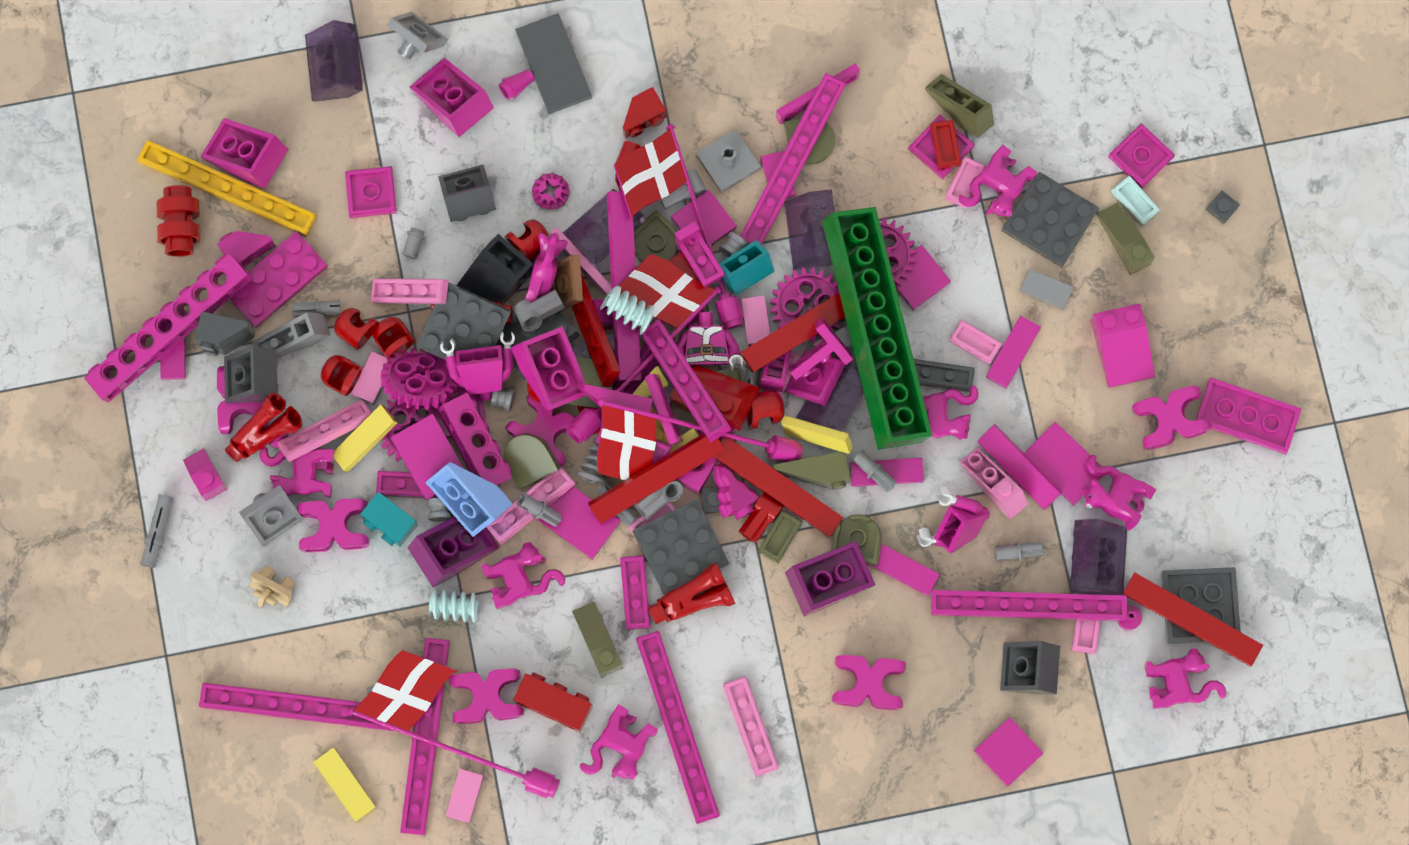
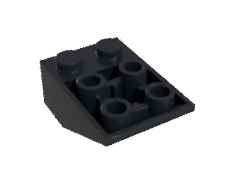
[456,234,534,305]

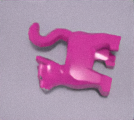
[958,144,1037,217]
[525,233,568,302]
[923,385,979,441]
[260,447,334,497]
[1082,455,1157,531]
[481,542,566,609]
[1145,648,1227,709]
[580,704,658,780]

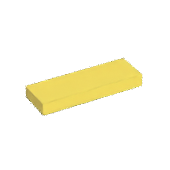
[334,405,398,472]
[781,416,853,454]
[314,748,376,822]

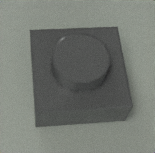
[1206,190,1240,224]
[702,487,720,514]

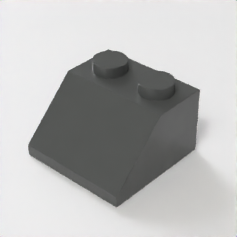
[438,164,496,222]
[194,311,255,357]
[224,346,278,404]
[1000,641,1060,695]

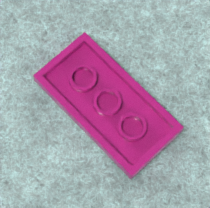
[230,231,328,328]
[1195,377,1302,455]

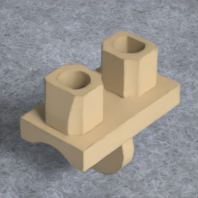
[250,565,295,608]

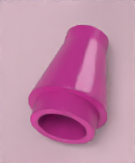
[498,69,535,100]

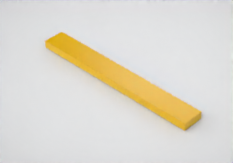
[137,140,317,237]

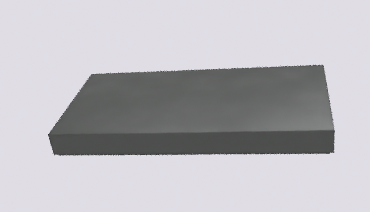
[515,13,592,114]

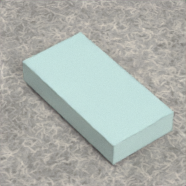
[1111,176,1160,226]

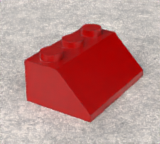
[669,365,760,431]

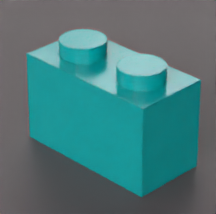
[718,240,775,296]
[360,492,418,547]

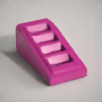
[760,350,791,392]

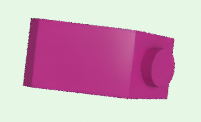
[217,231,275,267]
[183,448,227,501]

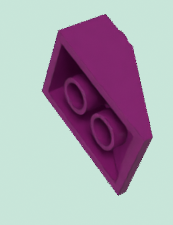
[407,517,499,587]
[785,541,875,617]

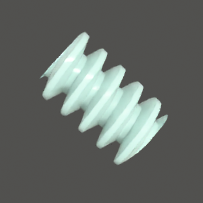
[600,285,654,335]
[429,588,480,623]

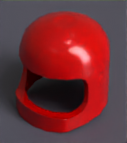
[504,219,550,261]
[334,308,379,350]
[373,317,415,358]
[320,355,363,397]
[747,390,785,430]

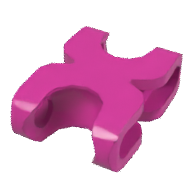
[217,366,268,435]
[1132,385,1212,450]
[505,394,574,466]
[297,498,370,552]
[832,655,906,710]
[449,668,524,724]

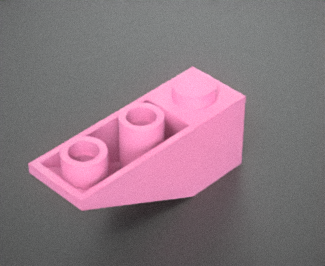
[960,447,1028,519]

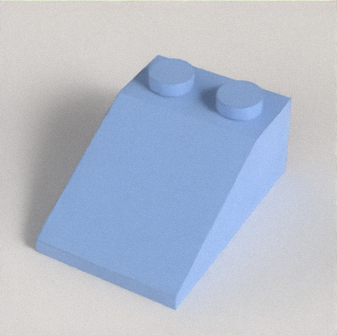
[425,462,512,537]

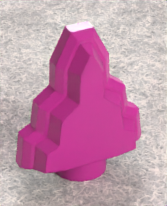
[713,463,759,520]

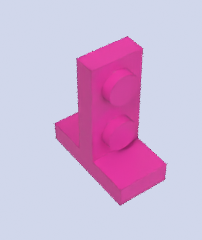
[675,221,725,288]
[789,318,853,380]

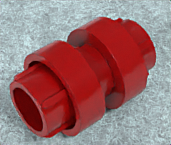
[156,185,201,257]

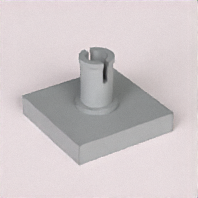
[387,12,448,59]
[696,129,761,194]
[239,485,303,546]

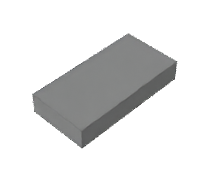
[1020,269,1073,310]

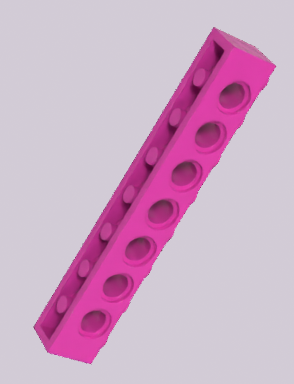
[84,253,253,403]

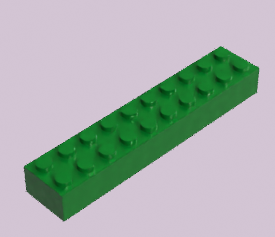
[822,207,932,450]

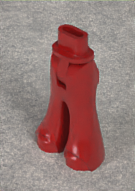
[225,393,302,462]
[648,562,736,624]

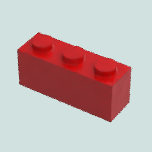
[513,672,593,733]

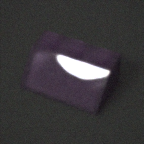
[305,20,363,102]
[563,189,645,267]
[784,189,835,270]
[796,363,864,432]
[1070,518,1127,595]

